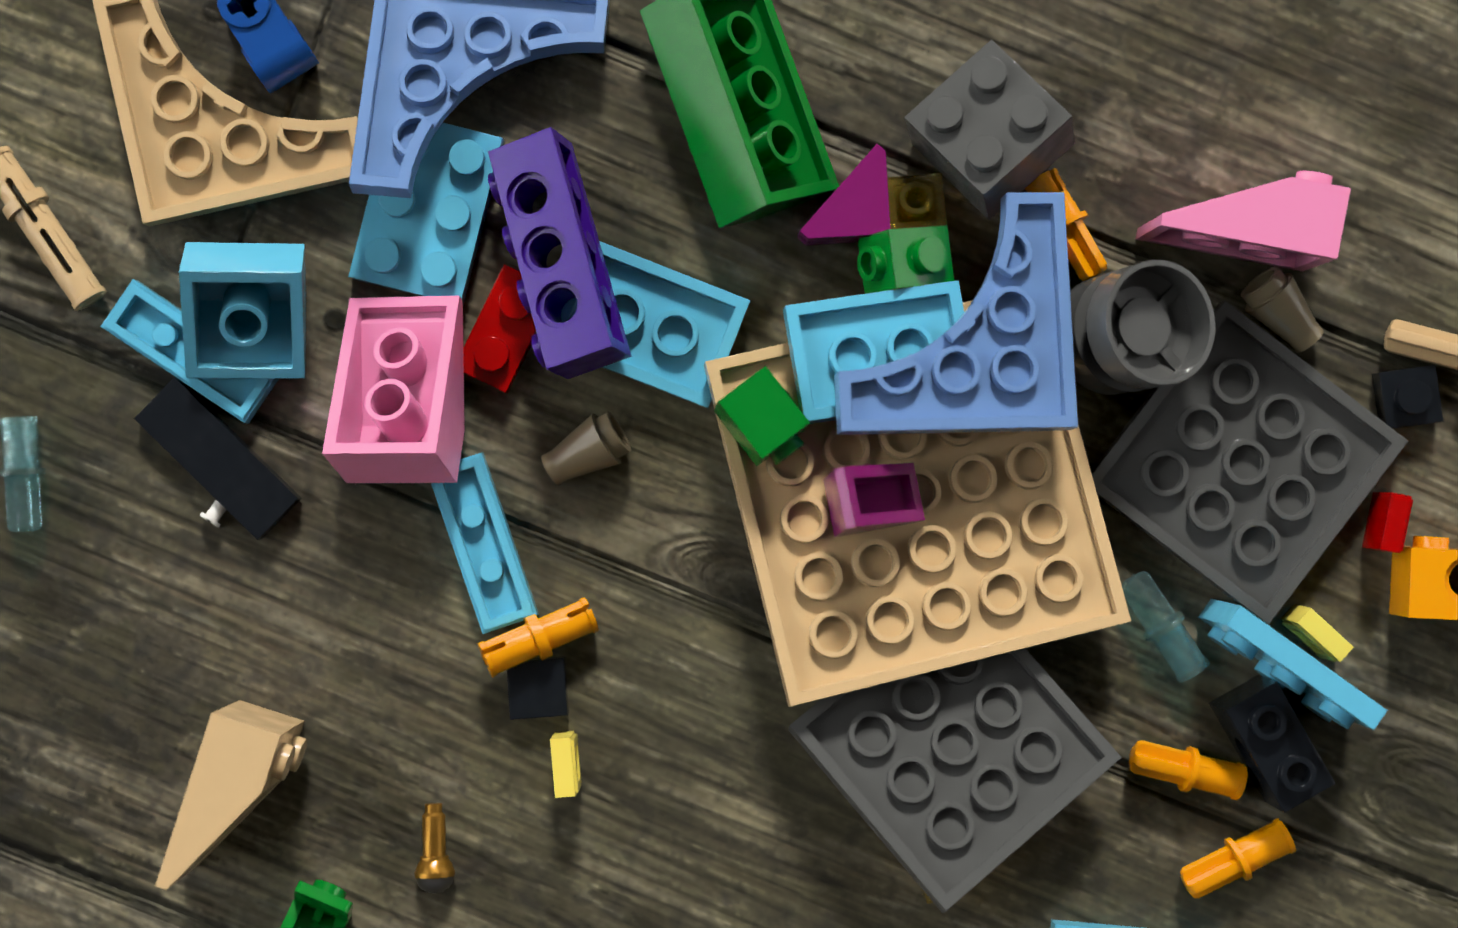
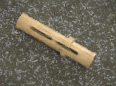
[0,146,107,311]

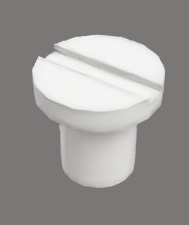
[199,500,227,528]

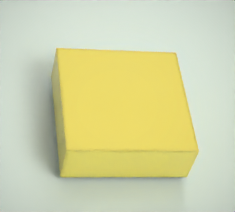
[1281,604,1354,662]
[550,731,582,798]

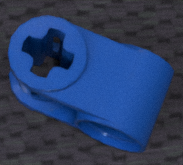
[217,0,319,94]

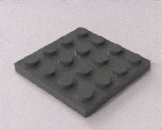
[1091,301,1408,624]
[788,648,1122,913]

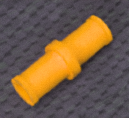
[477,597,599,678]

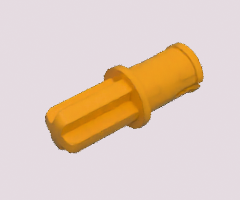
[1025,168,1107,281]
[1129,740,1248,800]
[1180,818,1297,899]

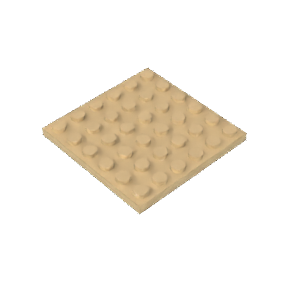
[704,300,1131,707]

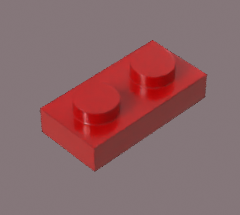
[463,264,536,394]

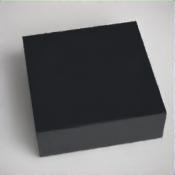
[507,656,569,720]

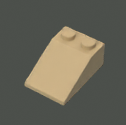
[155,700,307,890]

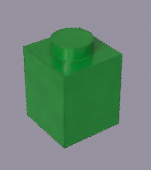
[714,366,810,466]

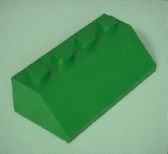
[640,0,839,228]

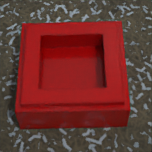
[1362,492,1413,554]

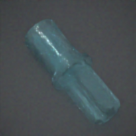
[0,416,46,532]
[1121,571,1210,682]

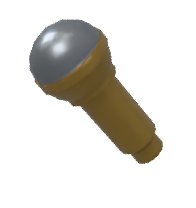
[414,803,455,893]

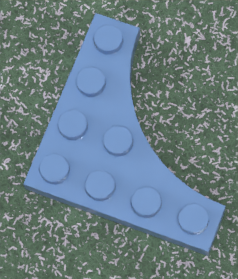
[349,0,610,198]
[834,192,1078,435]

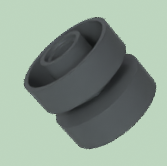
[1070,260,1215,395]

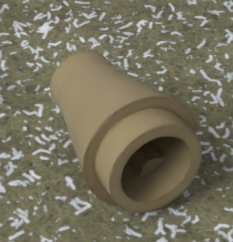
[1241,266,1324,353]
[541,411,631,486]

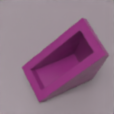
[797,144,891,245]
[823,463,925,537]

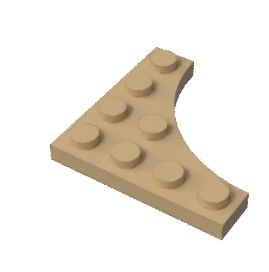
[92,0,358,227]

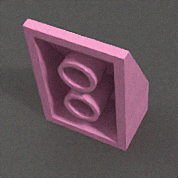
[1136,171,1351,271]
[322,296,465,483]

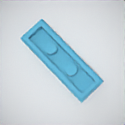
[101,279,279,424]
[431,452,539,634]

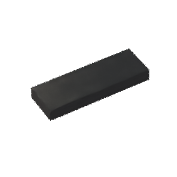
[134,377,302,540]

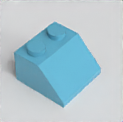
[179,242,306,378]

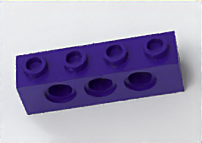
[488,127,632,379]

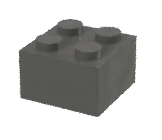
[904,39,1075,220]

